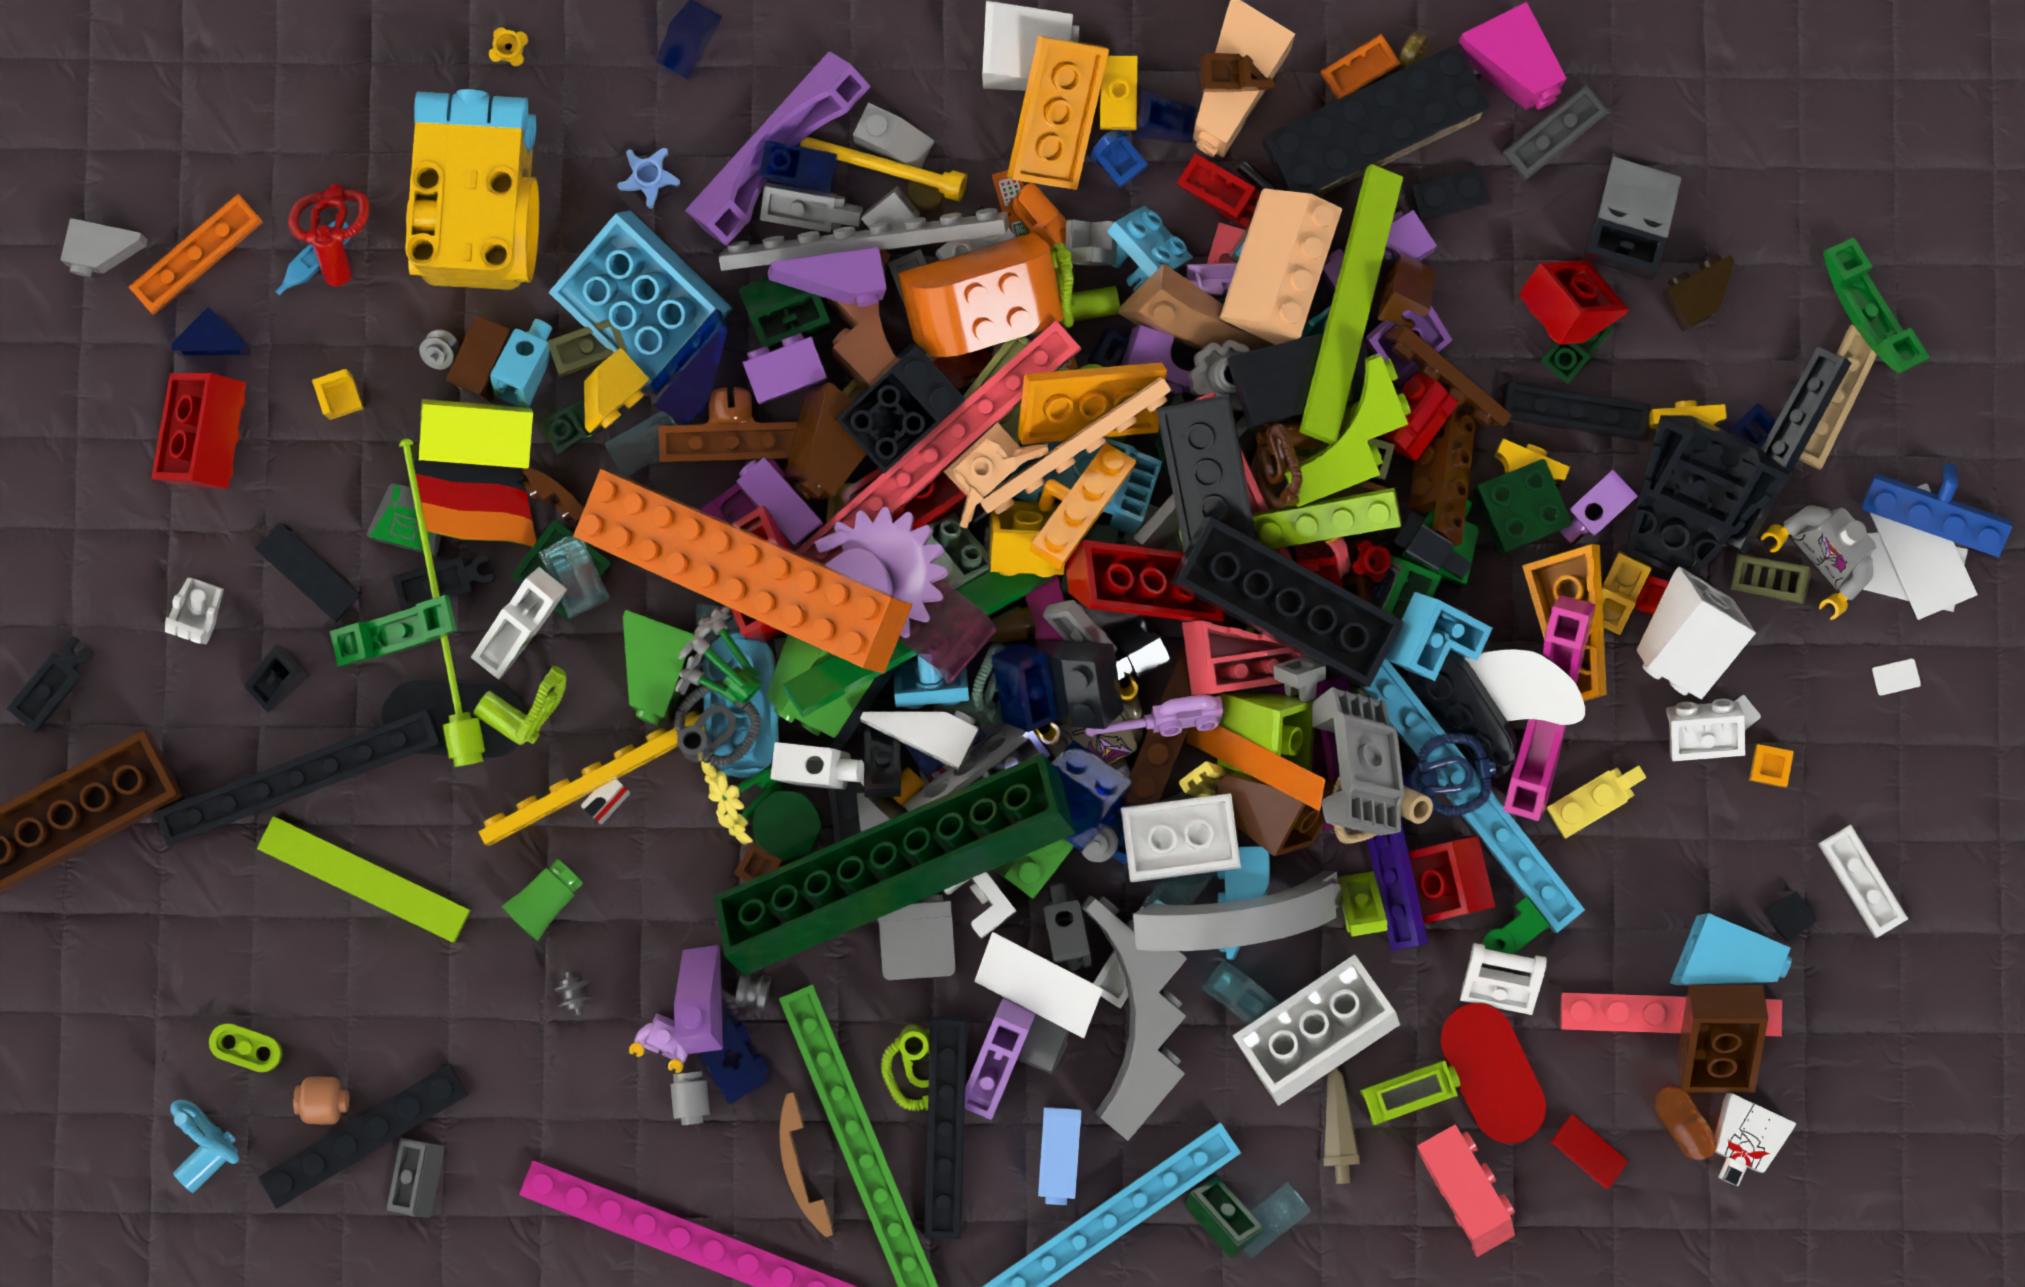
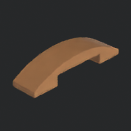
[780,1092,835,1237]

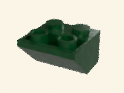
[738,276,832,352]

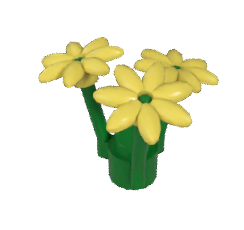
[701,761,782,845]

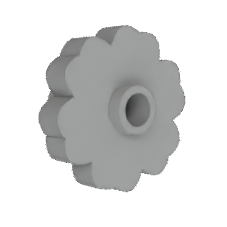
[1188,340,1250,412]

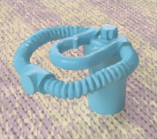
[170,1099,239,1193]

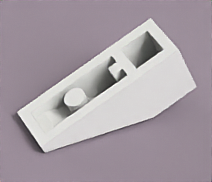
[860,710,979,771]

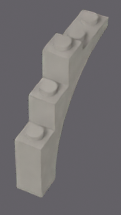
[1081,896,1187,1141]

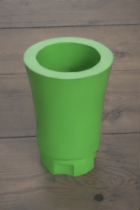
[501,859,583,942]

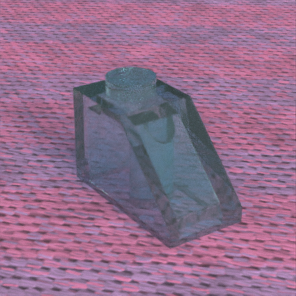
[1201,959,1281,1025]

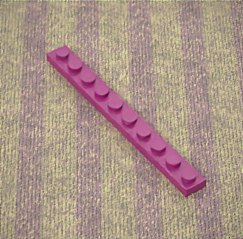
[519,1160,859,1287]

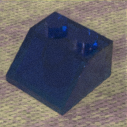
[1052,740,1132,852]

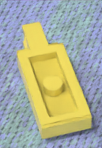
[1546,766,1646,839]

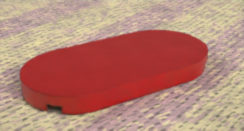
[1440,1003,1546,1144]

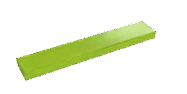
[257,816,471,943]

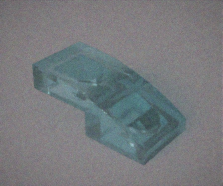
[1243,1182,1311,1258]

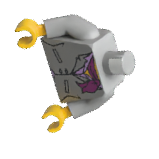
[1761,505,1876,620]

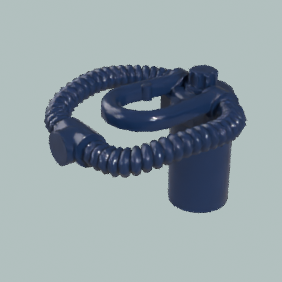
[1402,733,1496,817]

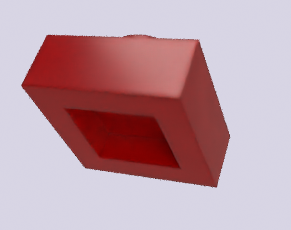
[1634,575,1669,617]

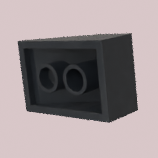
[1012,639,1124,729]

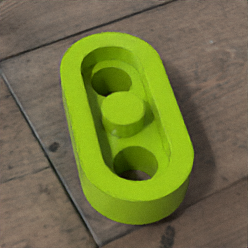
[209,1024,283,1072]

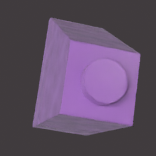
[737,457,824,551]

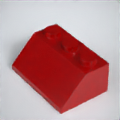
[151,373,247,489]

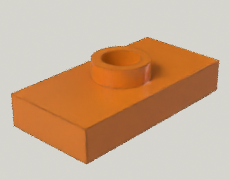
[1320,34,1401,101]

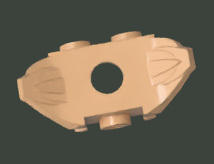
[944,422,1049,528]

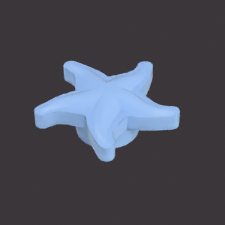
[617,148,680,209]

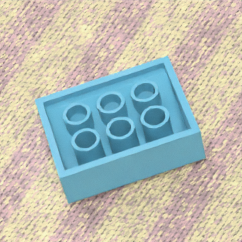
[548,210,733,392]

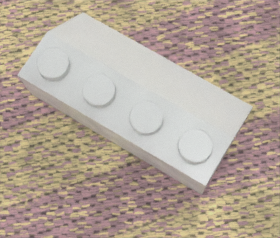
[1233,954,1400,1106]

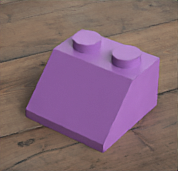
[743,333,827,406]

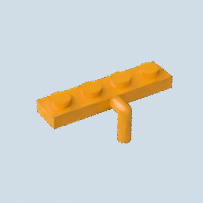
[1029,442,1136,570]

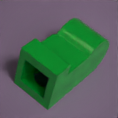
[1481,897,1550,954]

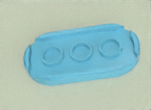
[702,631,779,778]

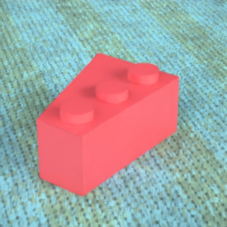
[1182,620,1306,695]
[1417,1124,1515,1257]

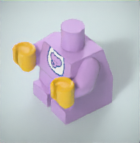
[629,1013,688,1073]

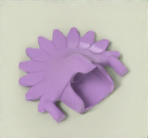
[815,507,948,638]

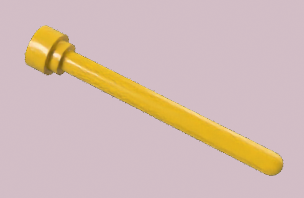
[799,137,967,202]

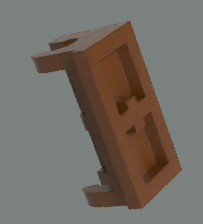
[1378,253,1436,329]
[445,315,513,403]

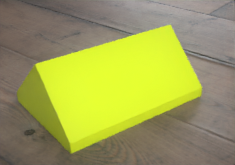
[419,399,533,468]

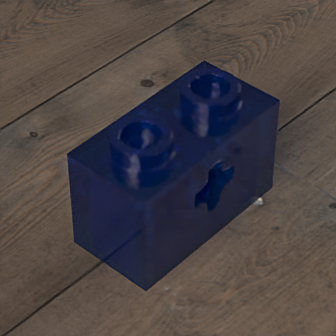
[991,643,1058,733]
[699,1018,771,1105]

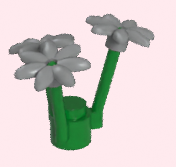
[675,606,763,705]

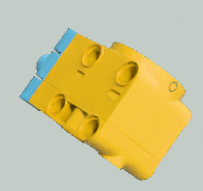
[405,89,539,290]

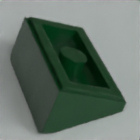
[1185,1176,1265,1258]

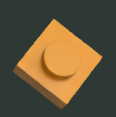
[1749,744,1794,788]

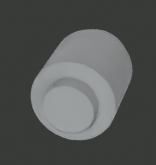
[670,1071,710,1125]

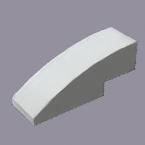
[471,567,567,680]

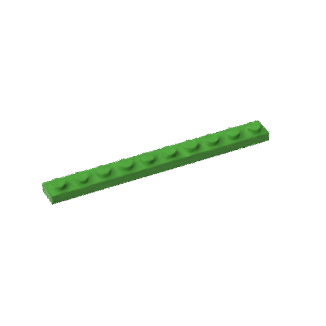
[779,984,939,1287]

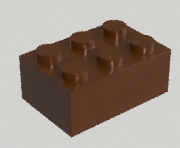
[1677,984,1768,1092]

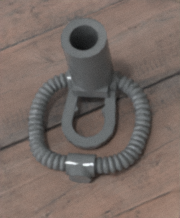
[674,679,761,766]

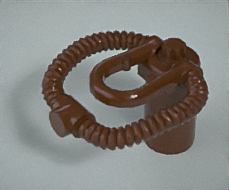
[1255,420,1324,508]

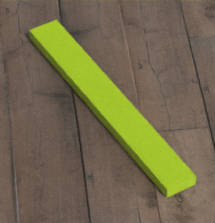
[1299,164,1403,445]

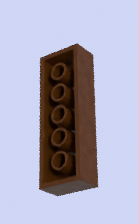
[0,730,185,896]

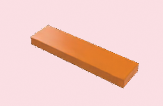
[129,193,263,315]

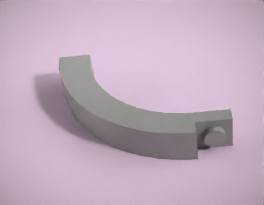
[1133,870,1342,951]

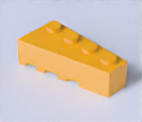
[1522,544,1607,701]

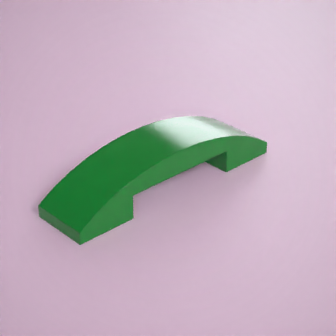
[1823,237,1930,374]
[330,595,457,666]

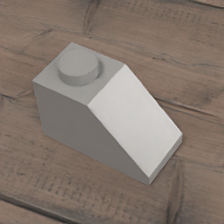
[853,103,934,169]
[60,218,148,277]

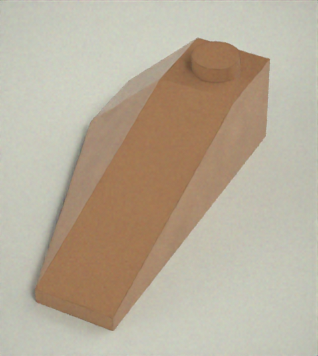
[1118,264,1275,351]

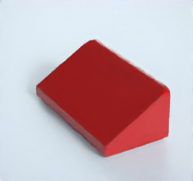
[1549,1113,1629,1190]

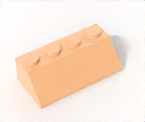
[1219,189,1342,345]

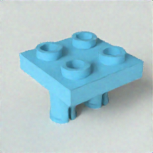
[1107,205,1193,291]
[894,644,969,709]

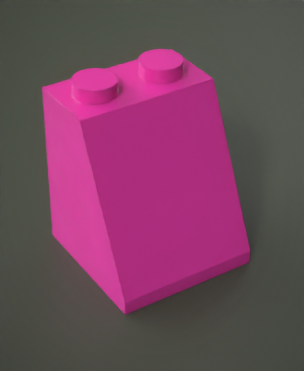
[1458,2,1567,110]

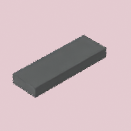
[1502,84,1609,181]

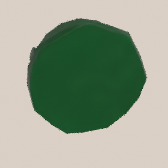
[752,789,822,861]

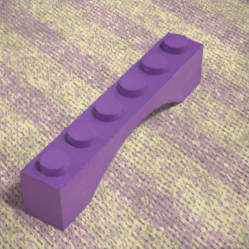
[685,51,871,246]

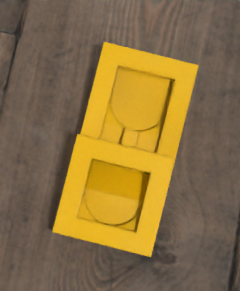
[1602,551,1652,635]

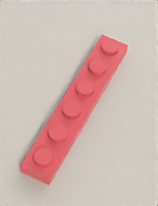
[1560,993,1782,1037]

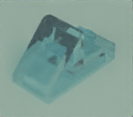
[1141,872,1217,908]

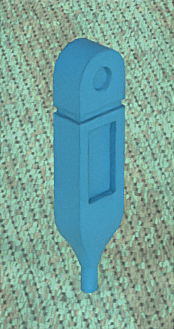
[275,220,351,296]

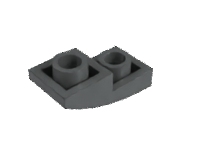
[1019,1014,1070,1074]

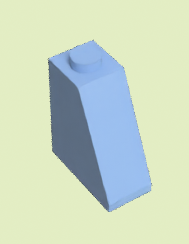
[1038,1107,1081,1205]

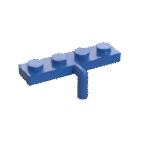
[1861,463,2013,557]

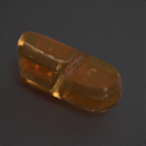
[1655,1086,1717,1160]

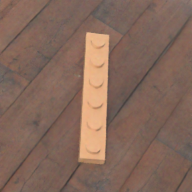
[979,377,1171,515]

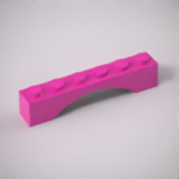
[1503,595,1596,821]

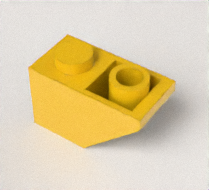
[584,348,650,433]

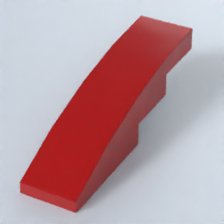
[1176,153,1260,230]

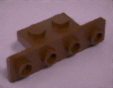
[1408,406,1476,546]

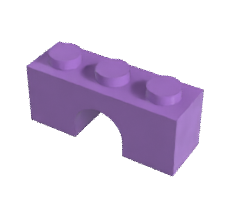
[1321,210,1437,295]
[1121,325,1229,399]

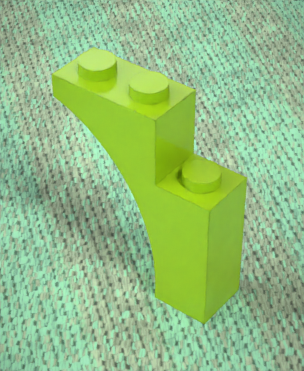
[1285,353,1411,507]

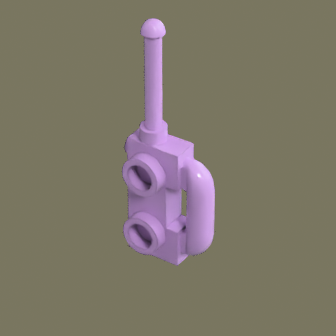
[1085,694,1223,737]

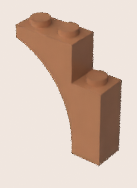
[827,250,896,389]

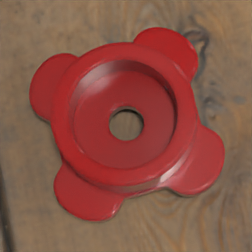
[1352,541,1391,582]

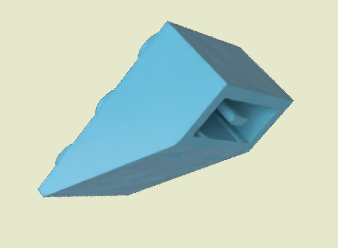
[1218,846,1271,960]

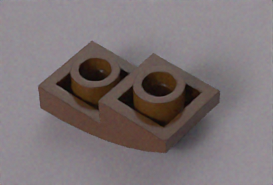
[522,467,584,525]

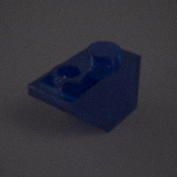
[759,140,839,193]

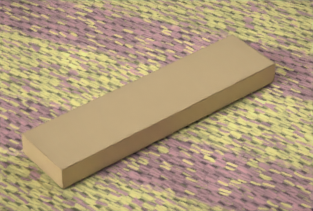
[1799,325,1877,470]

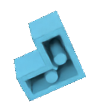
[1385,592,1492,681]

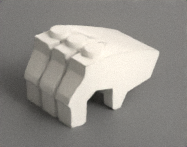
[165,577,224,644]

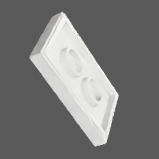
[1121,793,1241,882]

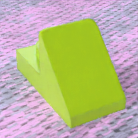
[1338,871,1388,937]

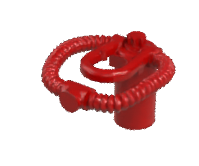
[288,184,369,286]

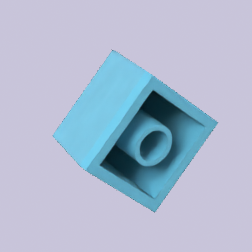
[1670,913,1792,986]

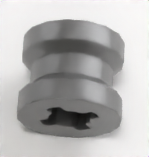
[735,973,771,1012]

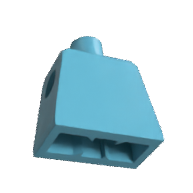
[490,319,552,408]

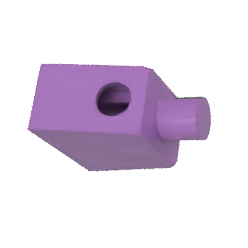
[1560,470,1638,545]

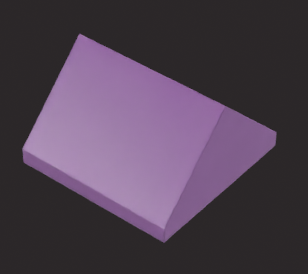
[1364,306,1452,387]

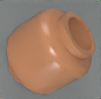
[293,1076,349,1125]

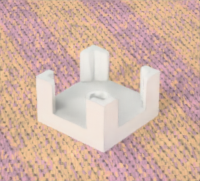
[944,872,1016,939]

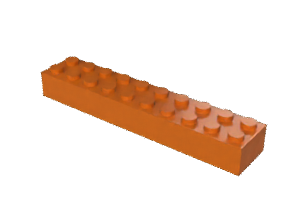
[573,469,913,674]

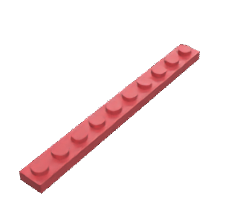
[794,320,1081,565]

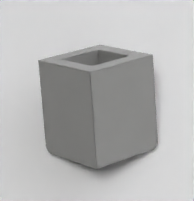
[861,186,921,228]
[1066,220,1117,267]

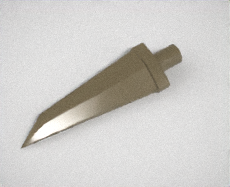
[1323,1067,1360,1184]

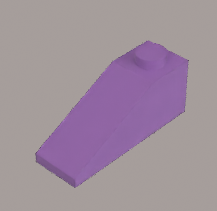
[768,247,887,307]
[674,945,723,1054]
[965,997,1036,1120]

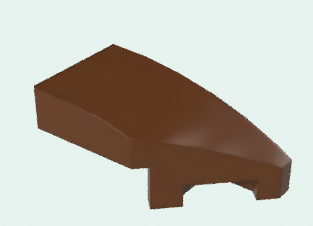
[1200,53,1274,92]

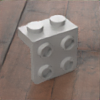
[878,895,956,980]

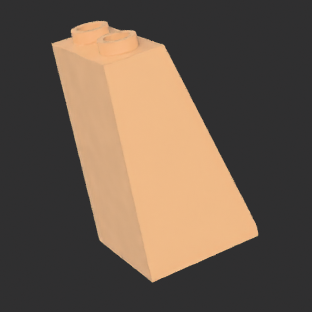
[1193,0,1295,158]

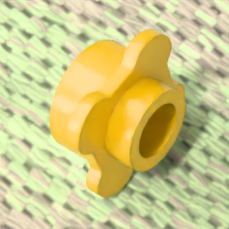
[489,27,528,67]

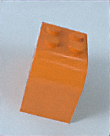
[897,232,1064,357]

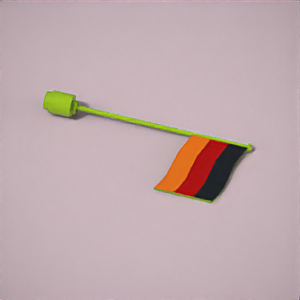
[399,438,536,767]

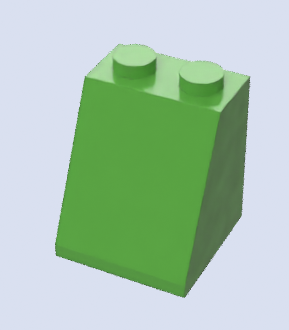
[623,610,696,726]
[766,634,874,738]

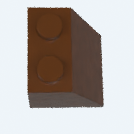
[784,382,866,502]
[1214,772,1336,857]

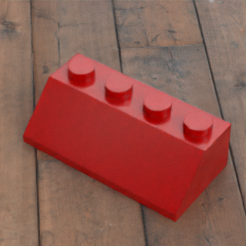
[1065,540,1224,624]

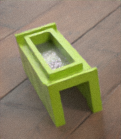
[1359,1061,1461,1125]

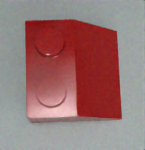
[1518,260,1629,344]
[1408,836,1495,924]

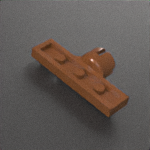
[658,387,797,464]

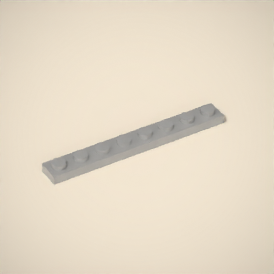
[719,208,1010,271]

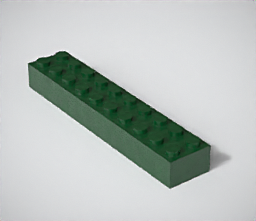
[713,753,1075,976]

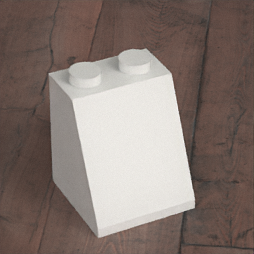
[982,1,1079,91]
[1636,566,1756,700]

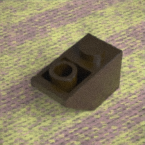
[1662,255,1734,332]

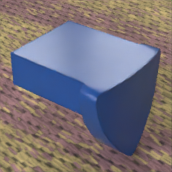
[1089,130,1148,189]

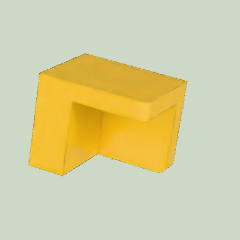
[312,369,364,420]

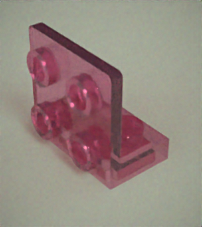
[898,579,997,685]

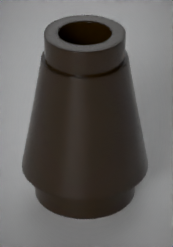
[979,605,1036,644]

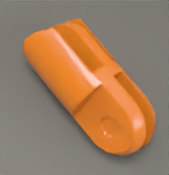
[1008,183,1067,250]

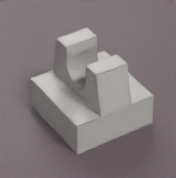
[1273,657,1326,702]

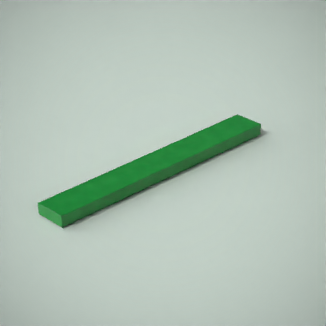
[783,571,1052,717]

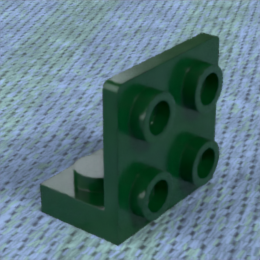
[1473,459,1572,557]

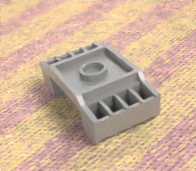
[1312,687,1405,836]

